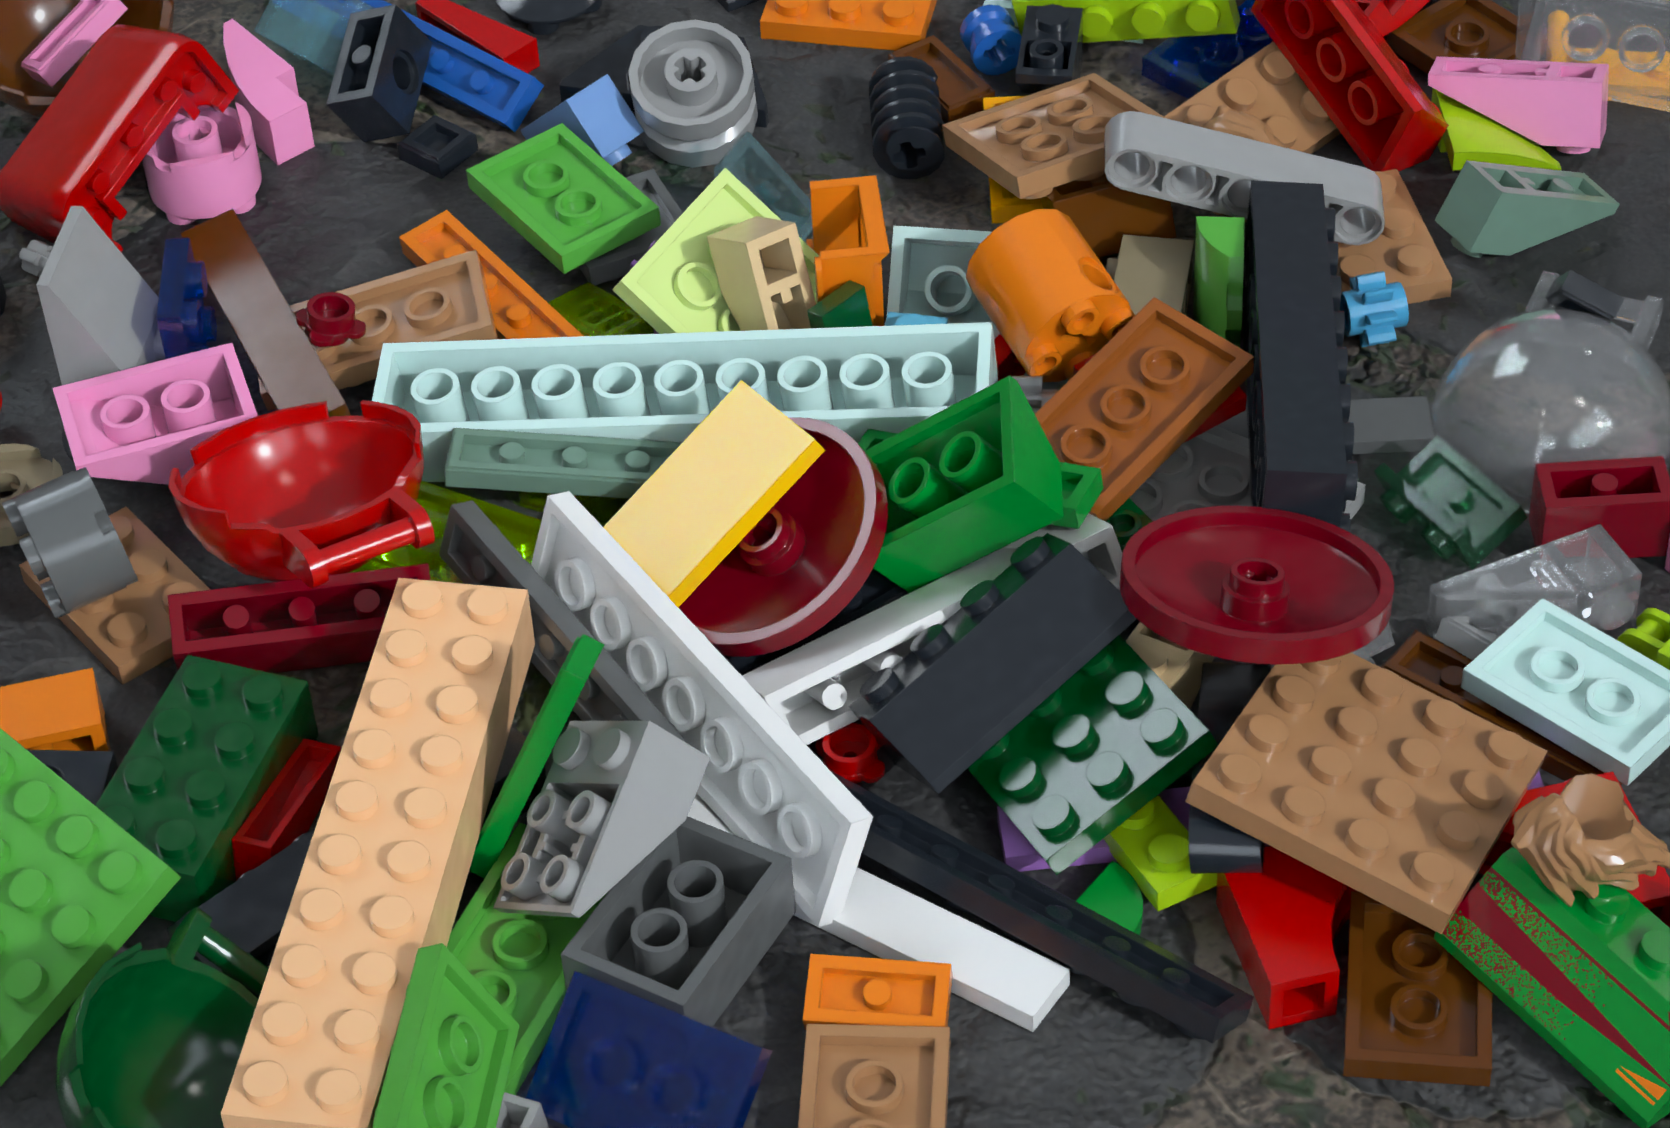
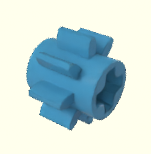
[1339,271,1409,347]

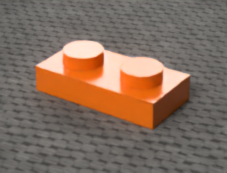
[803,954,953,1030]

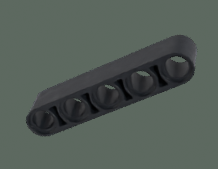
[1189,662,1271,874]

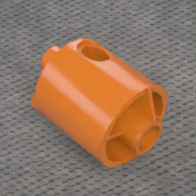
[966,209,1135,382]

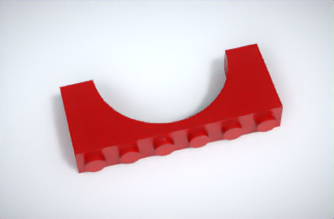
[1216,771,1670,1030]

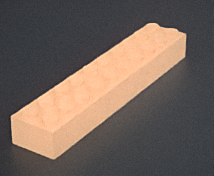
[221,578,535,1128]

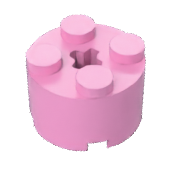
[142,102,262,225]

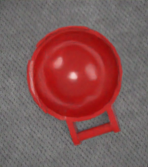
[168,400,435,589]

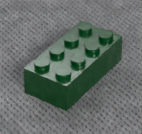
[95,655,319,922]

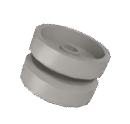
[628,19,758,168]

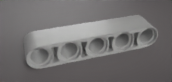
[1104,111,1385,245]

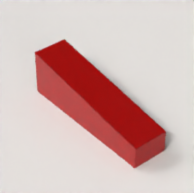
[415,0,540,73]
[232,739,342,881]

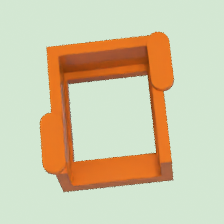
[806,175,890,326]

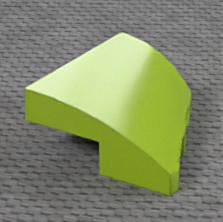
[1431,88,1561,171]

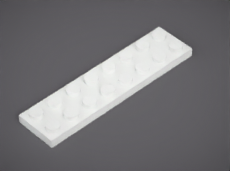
[531,491,873,928]

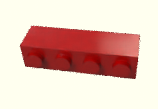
[1251,0,1449,172]

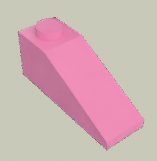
[1428,56,1609,154]

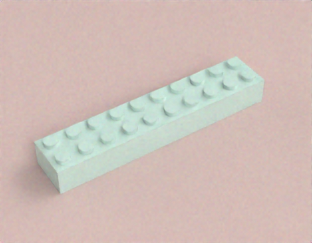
[372,322,998,482]

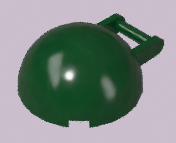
[56,907,269,1128]

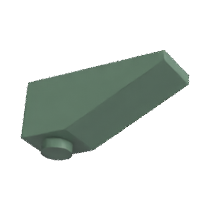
[1435,160,1620,258]

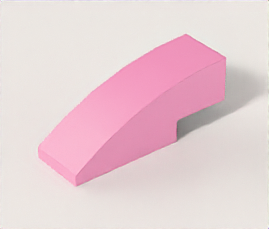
[223,19,315,165]

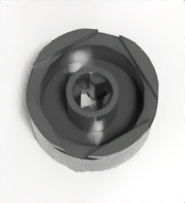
[2,467,138,619]

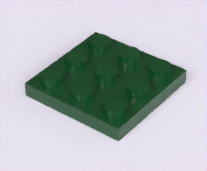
[967,635,1218,875]

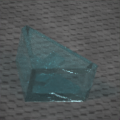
[714,131,812,241]

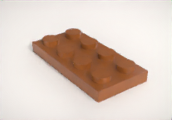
[1035,297,1254,522]

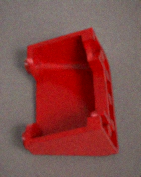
[0,24,239,252]

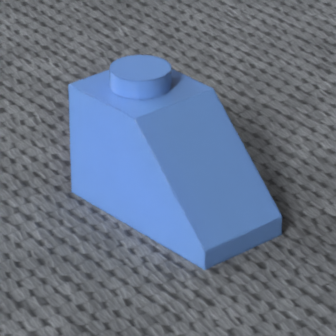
[520,74,645,166]

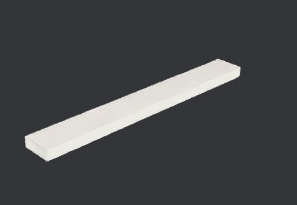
[688,793,1070,1032]

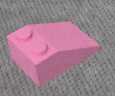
[53,343,258,485]

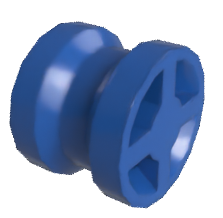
[960,4,1022,75]

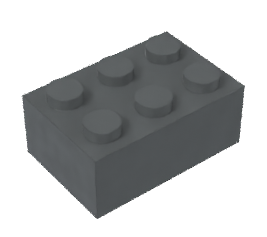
[561,816,796,1059]

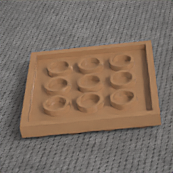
[1185,653,1548,934]

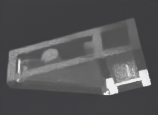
[1426,524,1642,639]

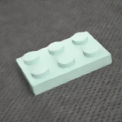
[1461,598,1670,786]

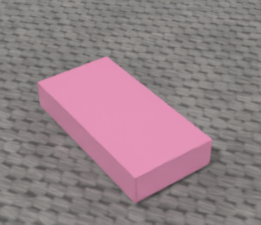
[21,0,128,87]

